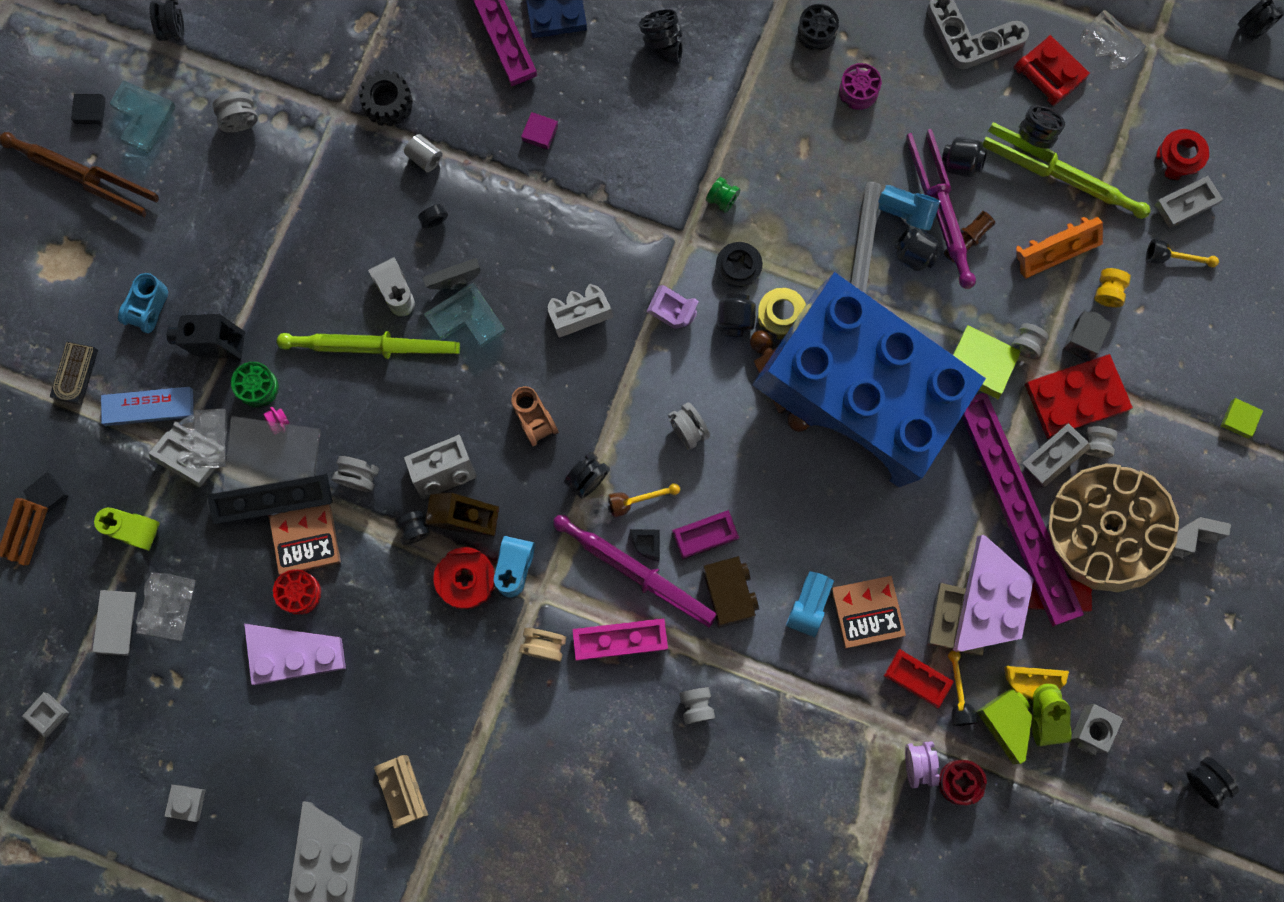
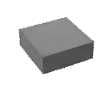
[22,692,69,737]

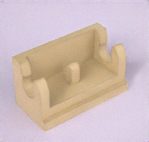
[374,755,428,828]

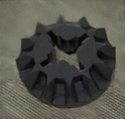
[716,242,763,288]

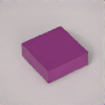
[521,112,558,150]

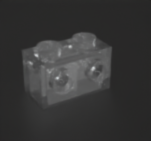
[136,573,196,641]

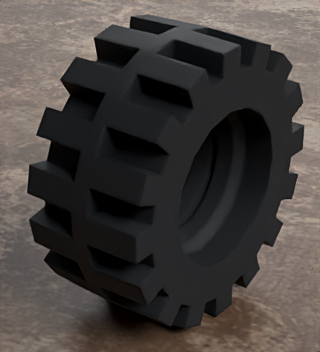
[359,70,413,126]

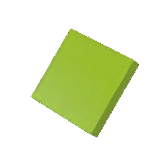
[953,325,1021,399]

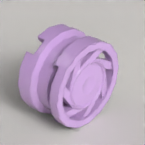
[905,741,940,788]

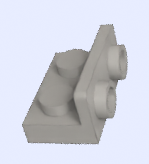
[404,434,477,500]

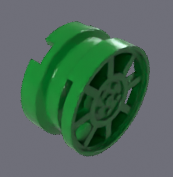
[231,362,279,408]

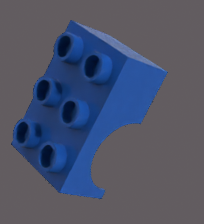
[752,272,986,487]

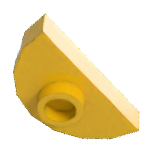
[1004,666,1069,700]

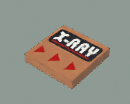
[269,504,341,575]
[831,576,906,649]

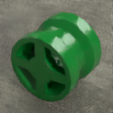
[706,176,741,213]

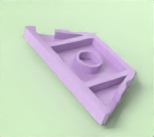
[953,535,1034,652]

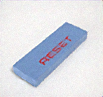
[101,387,194,426]

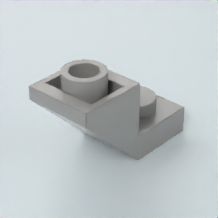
[1170,517,1231,560]

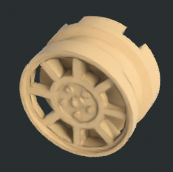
[519,628,567,662]

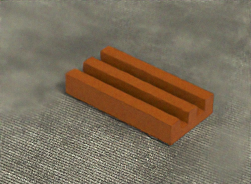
[0,498,48,566]

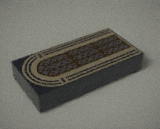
[50,342,98,405]

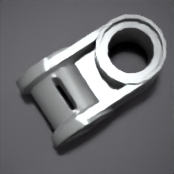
[368,257,415,317]

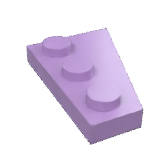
[244,624,346,685]

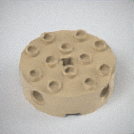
[1048,464,1179,592]

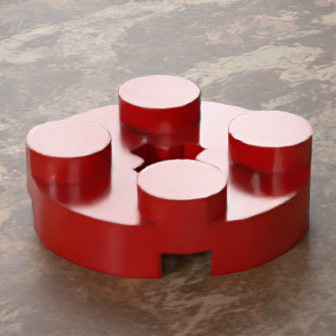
[433,547,495,609]

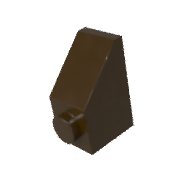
[425,493,499,536]

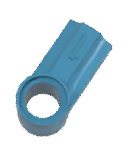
[878,185,941,230]
[786,571,834,638]

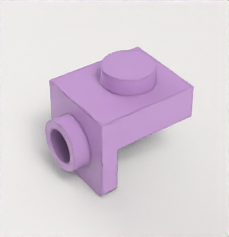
[646,285,699,329]

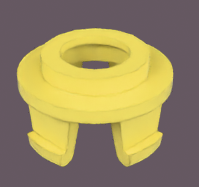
[758,288,806,339]

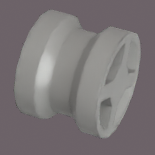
[1011,323,1049,359]
[1085,426,1118,458]

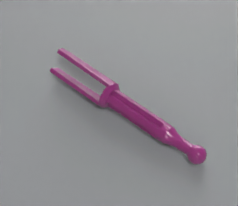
[906,129,976,289]
[553,515,717,628]

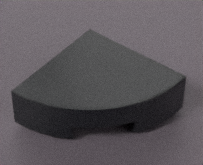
[630,529,660,561]

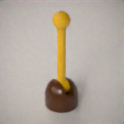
[608,483,680,518]

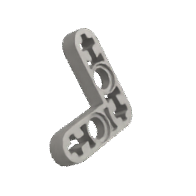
[927,0,1029,69]

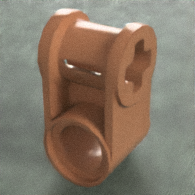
[511,386,559,447]

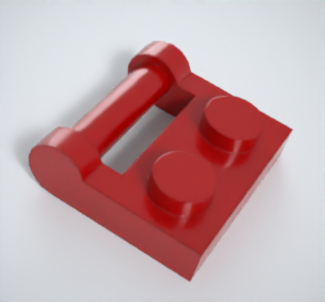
[1013,35,1090,107]

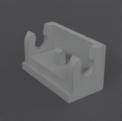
[92,590,137,656]

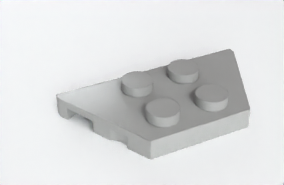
[288,801,363,902]

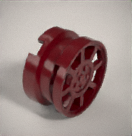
[938,760,987,805]

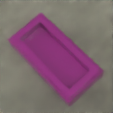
[672,510,739,560]

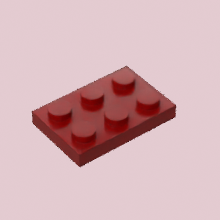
[1025,354,1133,439]

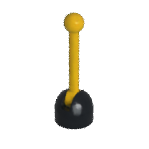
[1146,239,1219,268]
[948,650,978,726]

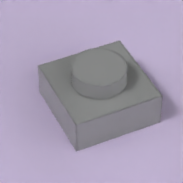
[165,784,206,822]

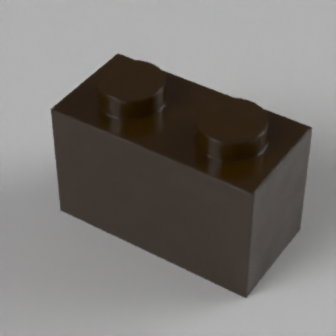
[703,556,759,628]

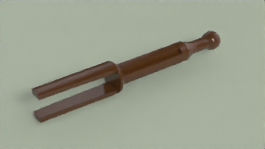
[0,132,159,218]

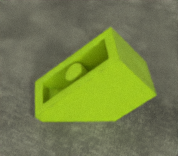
[976,689,1032,764]

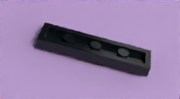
[207,473,333,524]

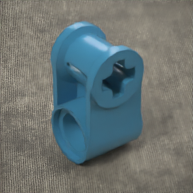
[118,273,168,333]
[494,536,535,598]

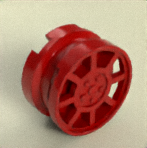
[273,569,321,615]

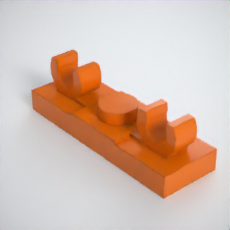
[1016,217,1103,279]

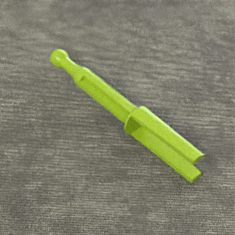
[982,122,1150,219]
[276,331,460,359]

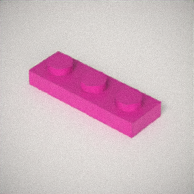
[572,618,668,661]

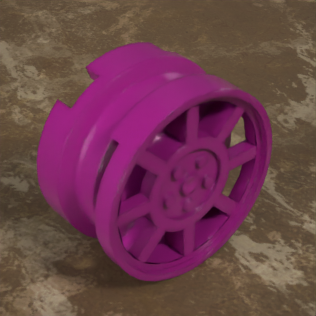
[839,63,882,110]

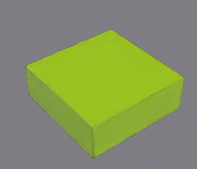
[1221,398,1263,439]

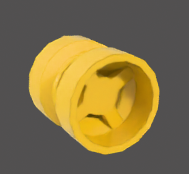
[1094,268,1131,307]

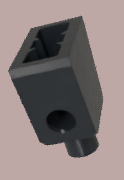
[166,314,245,359]

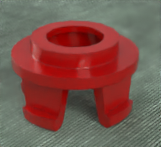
[1156,129,1209,181]

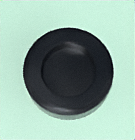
[418,204,448,228]

